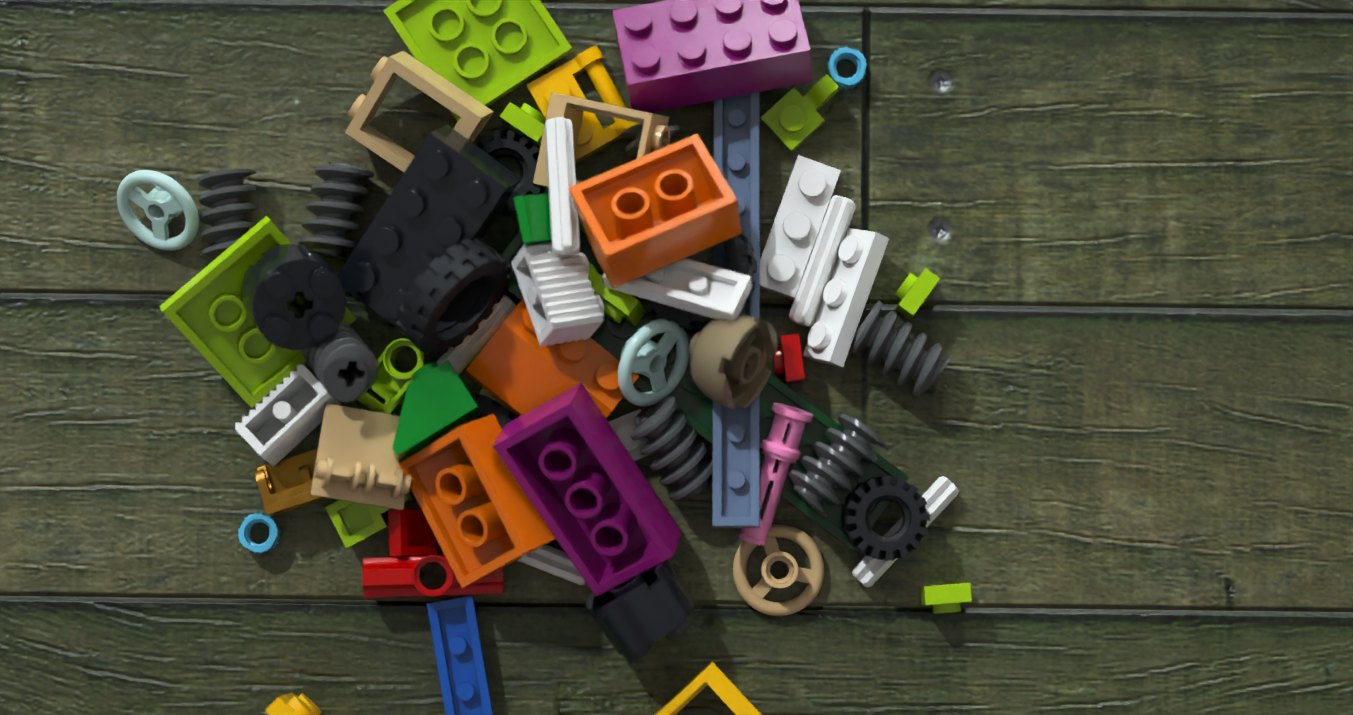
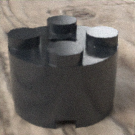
[241,244,346,350]
[586,560,695,662]

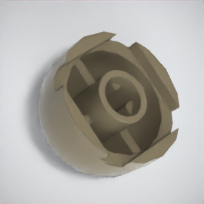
[689,314,777,409]

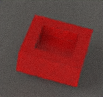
[772,333,805,385]
[388,509,437,556]

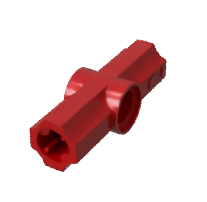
[362,555,503,598]

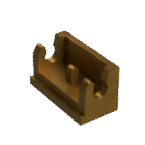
[254,448,328,516]

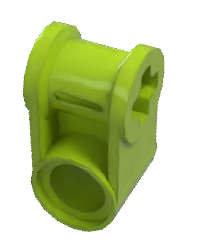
[351,338,429,415]

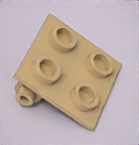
[310,403,411,510]

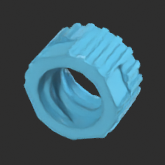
[826,46,867,90]
[238,513,282,554]

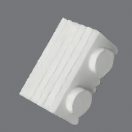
[511,242,604,347]
[235,365,341,466]

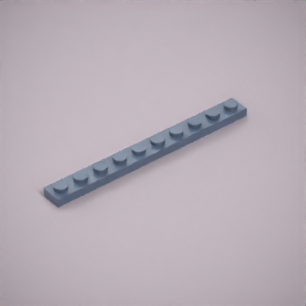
[712,92,760,528]

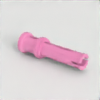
[738,402,813,546]

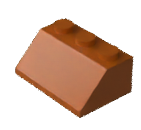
[569,134,742,289]
[464,298,639,418]
[398,413,556,588]

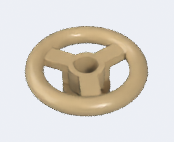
[733,524,824,616]

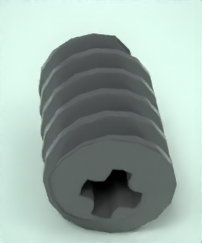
[298,162,374,261]
[198,168,258,262]
[852,300,953,398]
[301,322,378,403]
[630,396,713,501]
[788,414,889,519]

